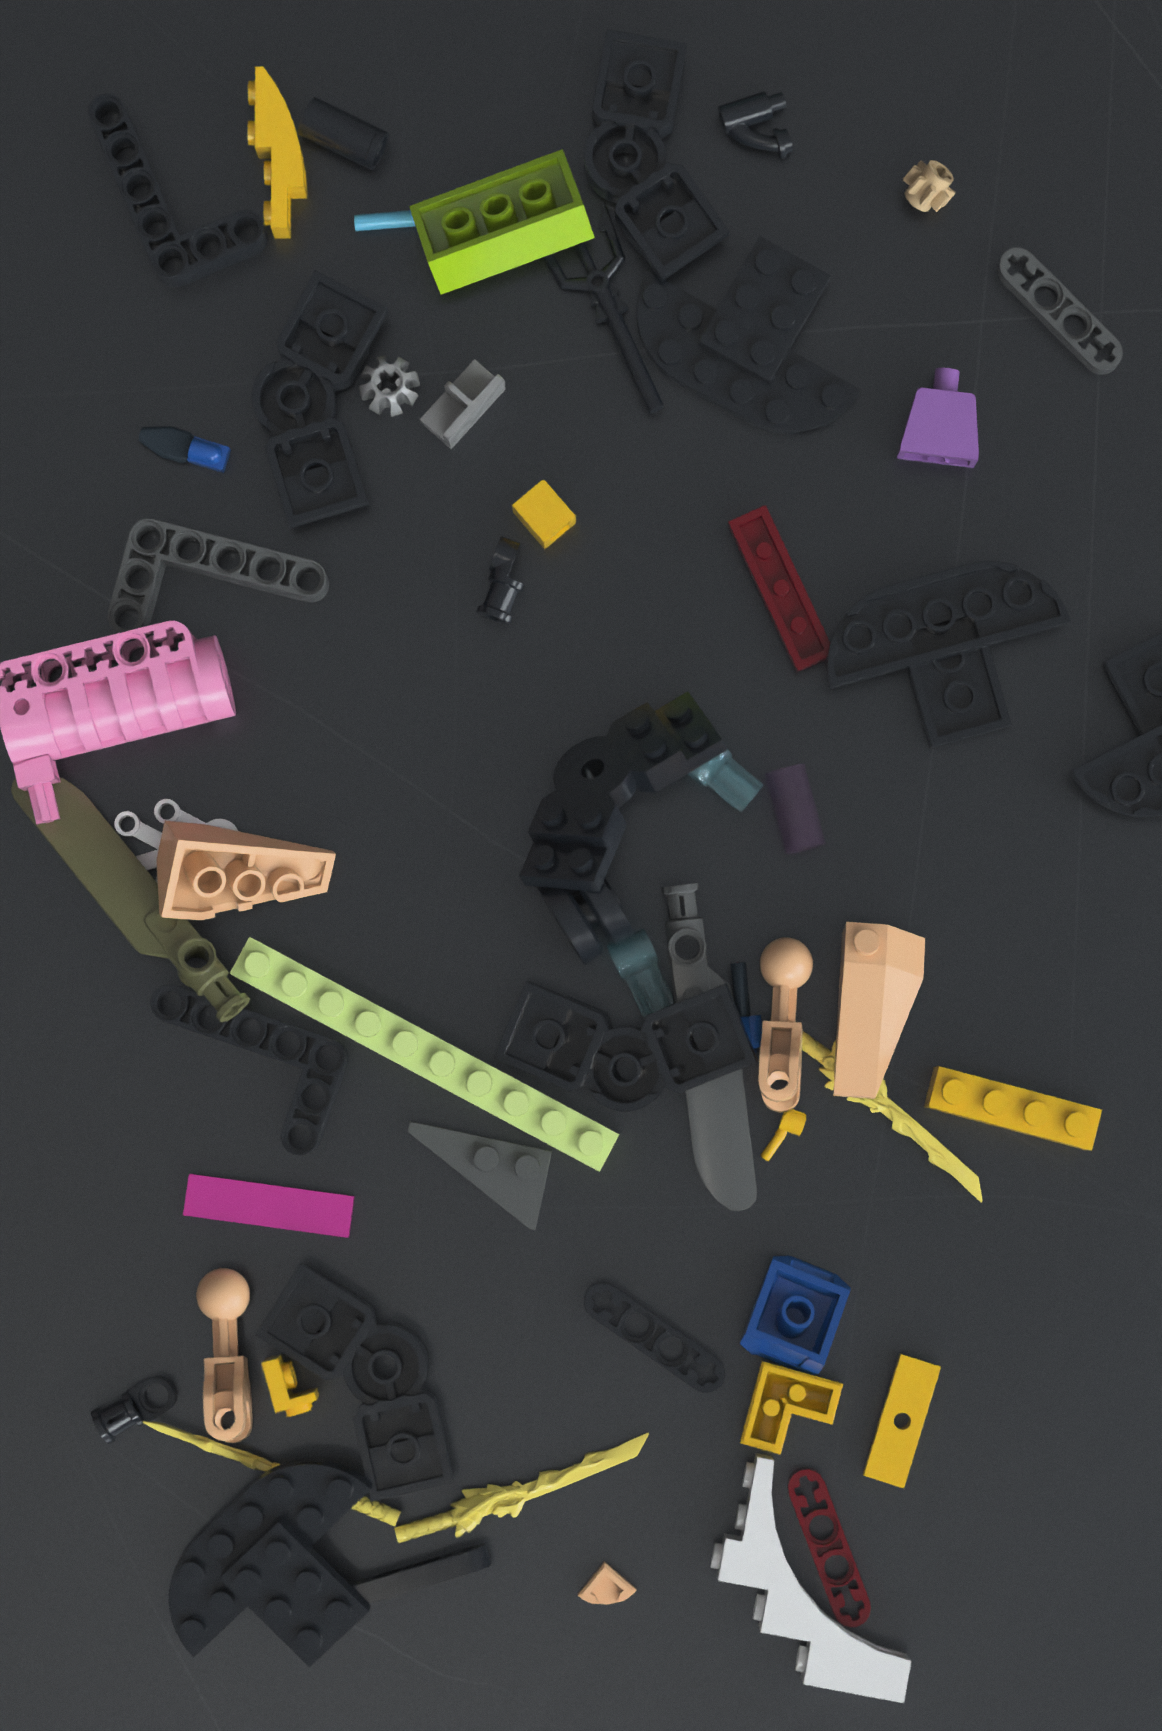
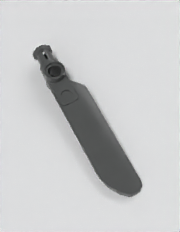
[661,883,757,1211]

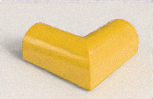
[740,1361,843,1455]

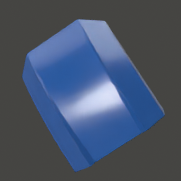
[739,1256,851,1375]

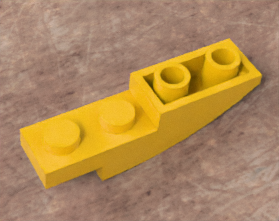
[247,67,307,239]

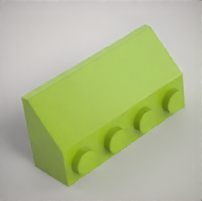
[409,149,595,295]

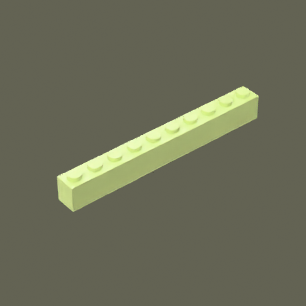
[229,937,619,1172]

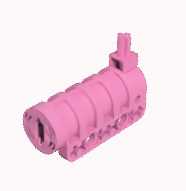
[0,621,236,825]

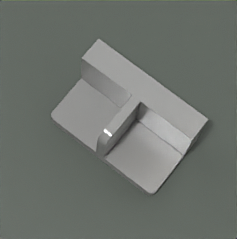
[420,359,506,449]

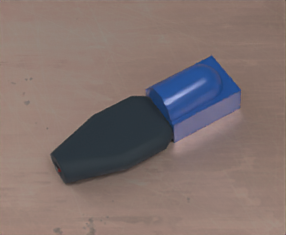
[138,426,231,473]
[731,962,762,1053]

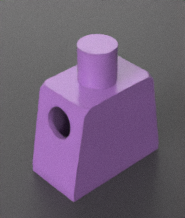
[896,368,979,468]

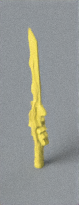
[802,1031,983,1203]
[143,1421,401,1527]
[394,1433,649,1543]

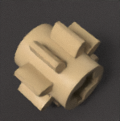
[903,160,955,212]

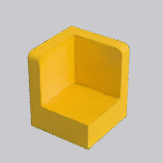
[512,480,576,549]

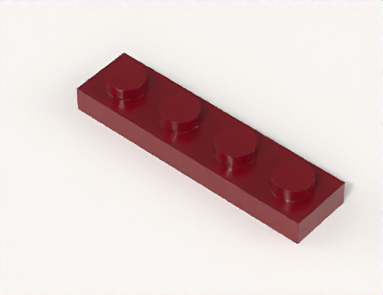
[728,505,830,672]

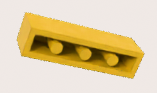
[924,1066,1102,1151]

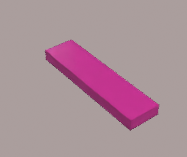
[183,1174,355,1238]

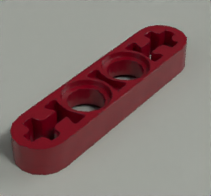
[787,1467,871,1627]

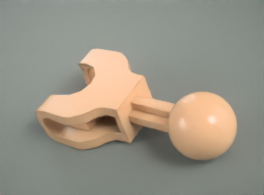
[758,937,813,1113]
[196,1268,253,1443]

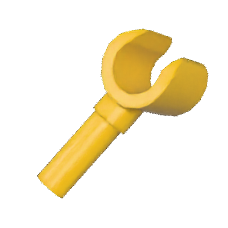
[760,1109,806,1161]

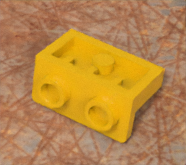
[262,1353,319,1417]

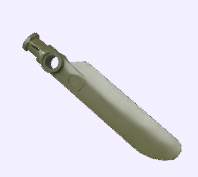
[11,777,250,1022]

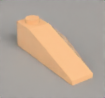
[157,821,336,920]
[833,922,925,1099]

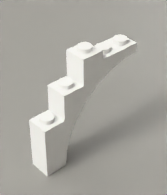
[710,1453,911,1703]

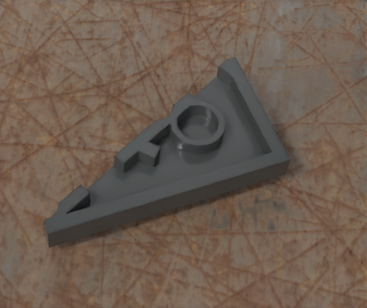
[407,1121,552,1231]

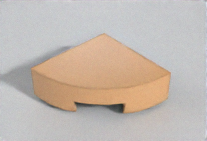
[577,1561,637,1605]

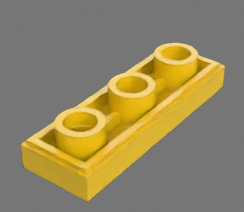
[863,1353,941,1488]

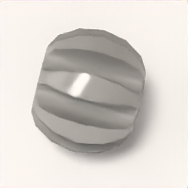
[358,355,420,417]

